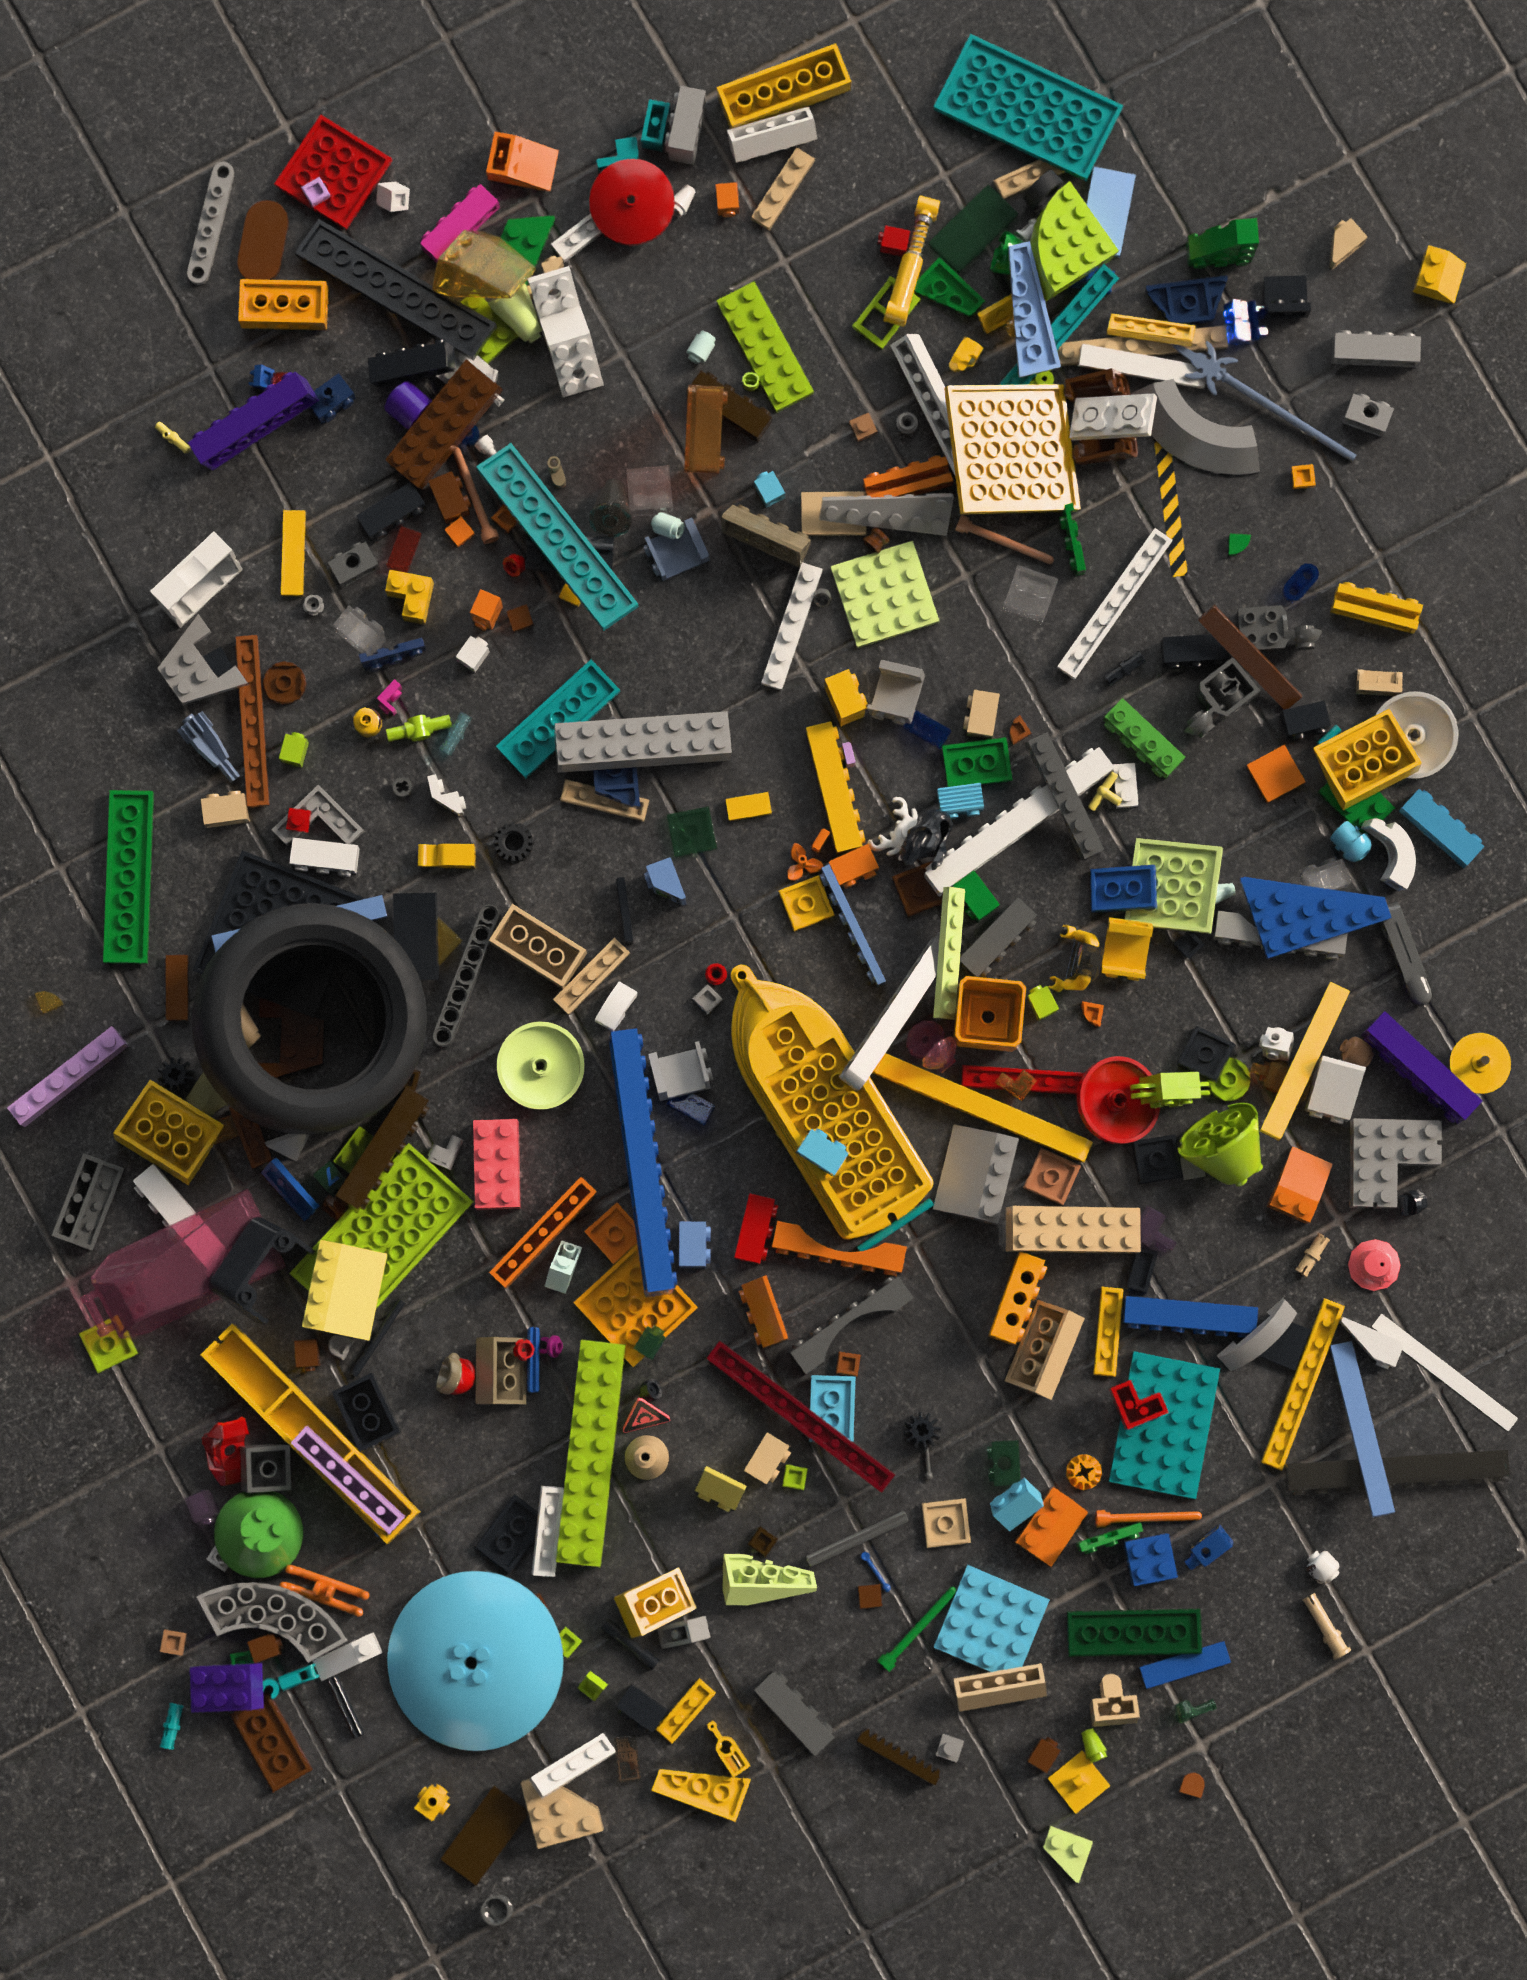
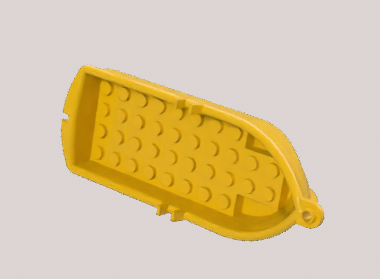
[731,965,933,1240]

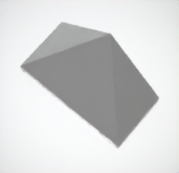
[265,1134,310,1161]

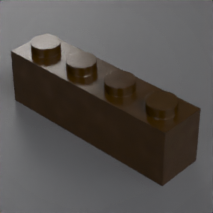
[686,371,772,443]

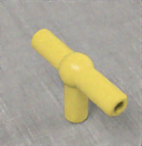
[155,422,191,454]
[1088,772,1122,811]

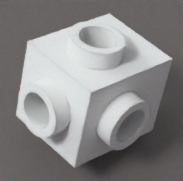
[1259,1027,1294,1061]

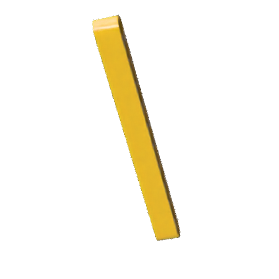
[872,1053,1093,1163]

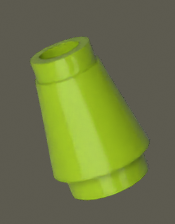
[1081,1728,1107,1763]

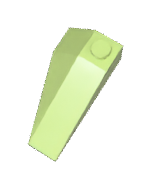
[723,1554,817,1605]

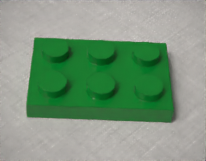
[942,737,1013,787]
[1318,783,1395,834]

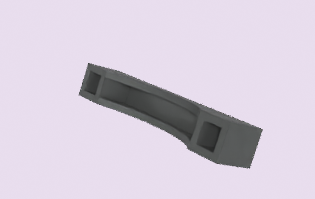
[1024,732,1104,860]
[790,1276,914,1375]

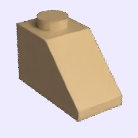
[1330,218,1367,270]

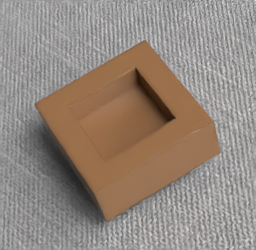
[849,413,878,442]
[160,1630,187,1656]

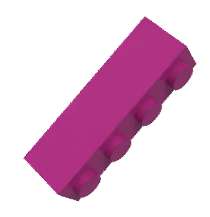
[420,184,500,266]

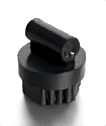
[1399,1189,1428,1216]

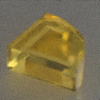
[35,991,64,1014]

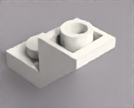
[427,774,466,817]

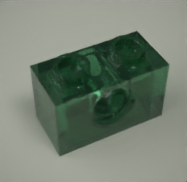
[987,1440,1021,1486]

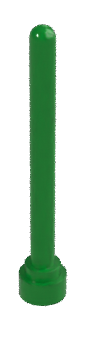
[877,1587,957,1672]

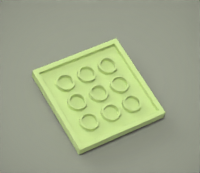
[831,541,939,648]
[1125,838,1223,934]

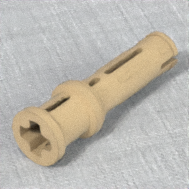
[1303,1593,1351,1660]

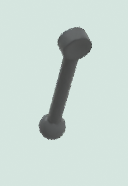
[922,1434,933,1480]

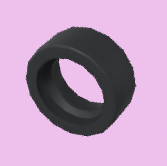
[1023,170,1063,210]

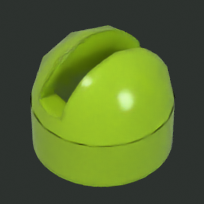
[742,372,759,391]

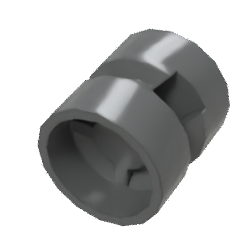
[481,1895,514,1926]

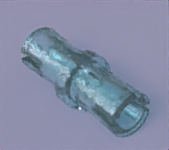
[439,712,472,756]

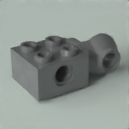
[1236,605,1322,654]
[1184,657,1260,739]

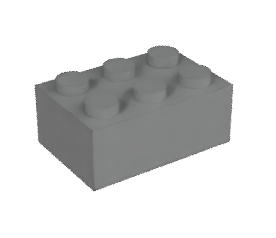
[665,86,706,165]

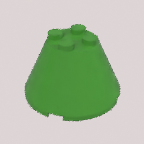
[214,1491,303,1578]

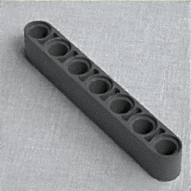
[433,904,500,1048]

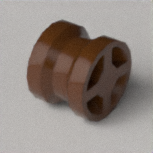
[863,527,890,554]

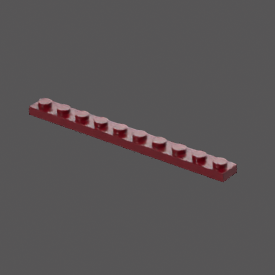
[706,1341,896,1493]

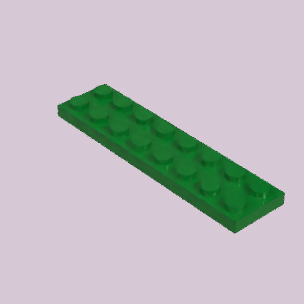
[103,790,154,964]

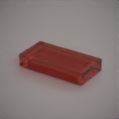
[386,526,422,573]

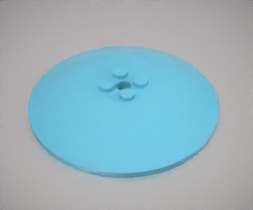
[387,1571,564,1751]

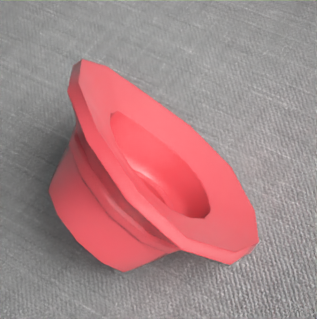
[1348,1239,1401,1291]

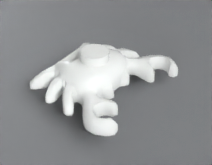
[868,797,918,863]

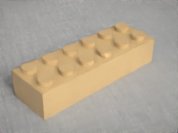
[1006,1206,1141,1254]

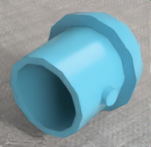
[1330,821,1372,862]

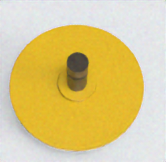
[1450,1033,1511,1094]

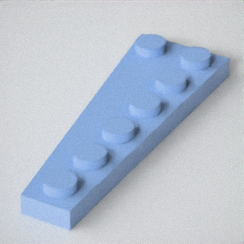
[1008,241,1061,378]

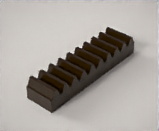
[857,1728,940,1785]

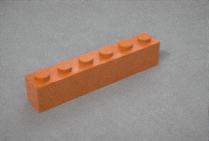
[489,1177,598,1289]

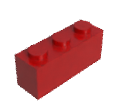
[734,1193,778,1265]

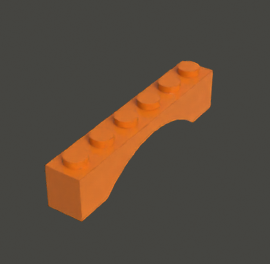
[772,1221,907,1277]

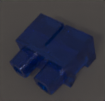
[1223,299,1268,345]

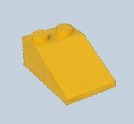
[614,1568,697,1638]

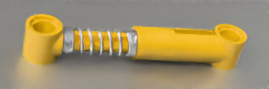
[884,195,940,327]

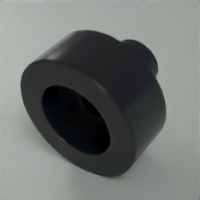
[639,1379,662,1402]

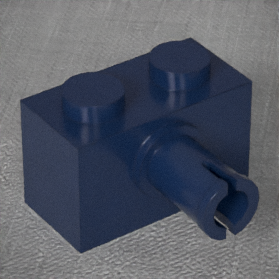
[309,373,356,424]

